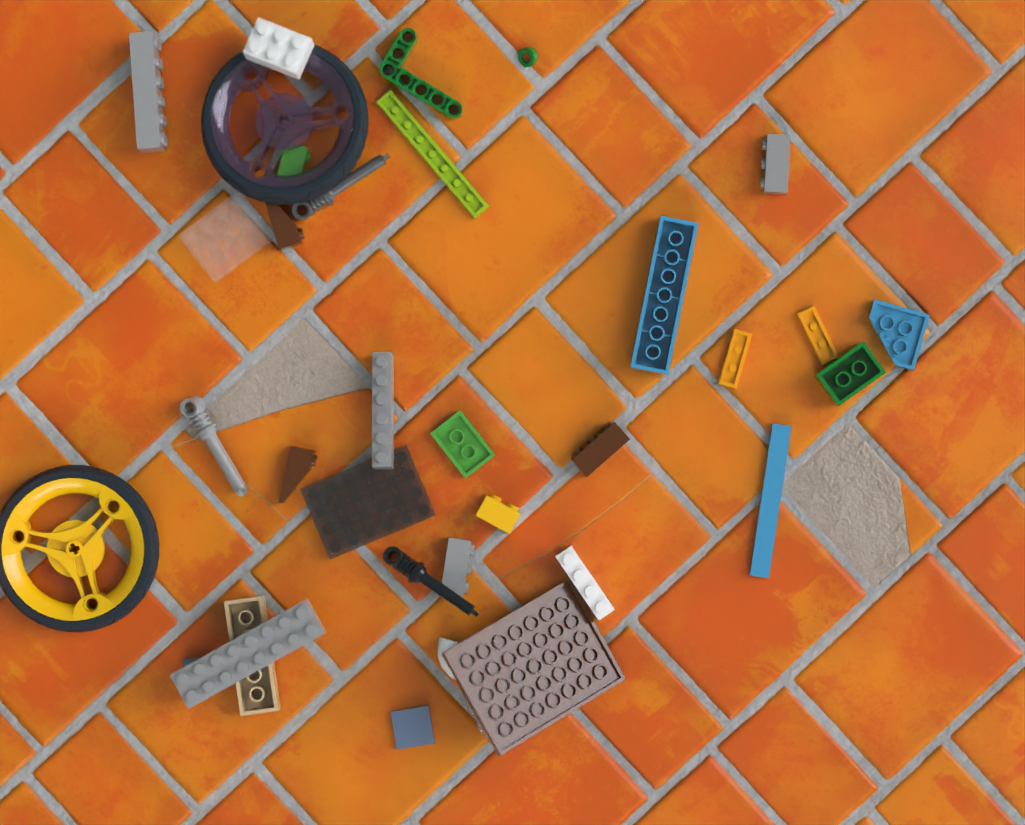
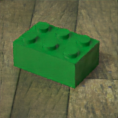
[814,341,886,406]

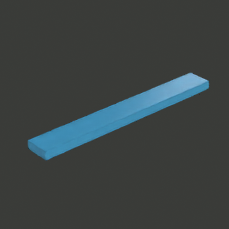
[749,423,792,578]

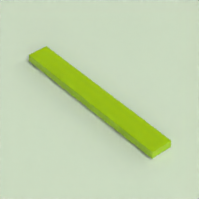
[376,90,489,219]

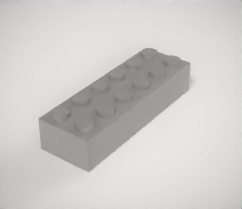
[129,31,169,153]

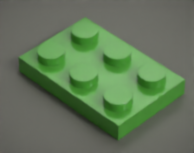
[430,410,495,479]

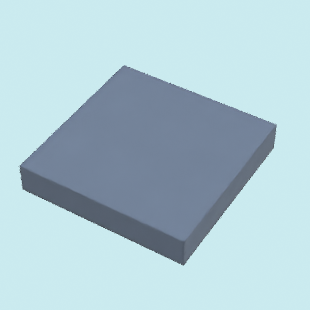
[391,705,435,750]

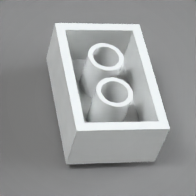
[243,17,314,80]

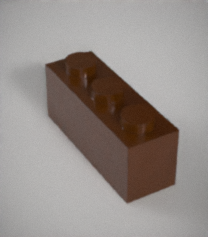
[572,422,630,477]

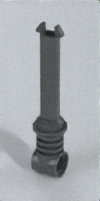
[292,153,390,220]

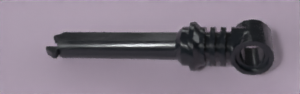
[383,546,479,617]

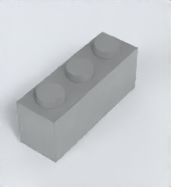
[760,134,791,194]
[442,537,475,598]

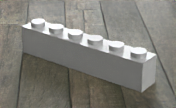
[372,352,394,469]

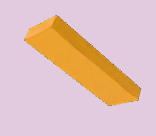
[796,305,839,366]
[718,329,752,389]

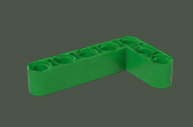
[379,28,463,120]

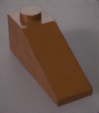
[265,202,305,250]
[279,446,317,503]

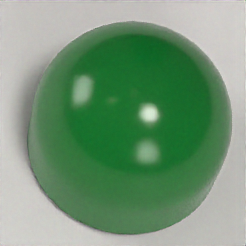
[518,47,538,67]

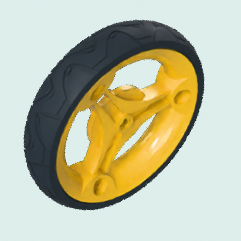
[0,465,159,632]

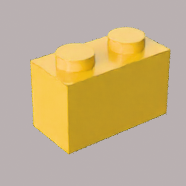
[476,494,521,534]

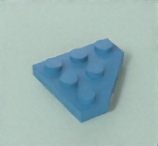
[868,299,930,370]

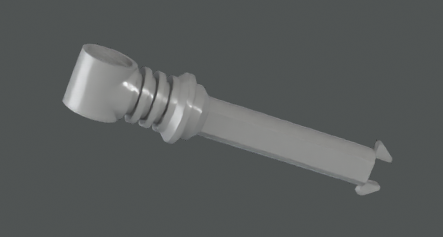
[180,396,248,497]

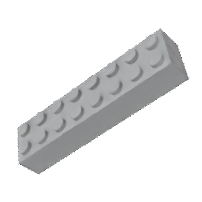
[170,598,326,709]

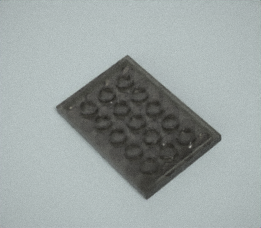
[300,445,436,559]

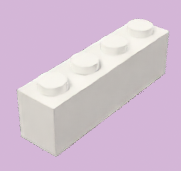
[555,545,615,620]

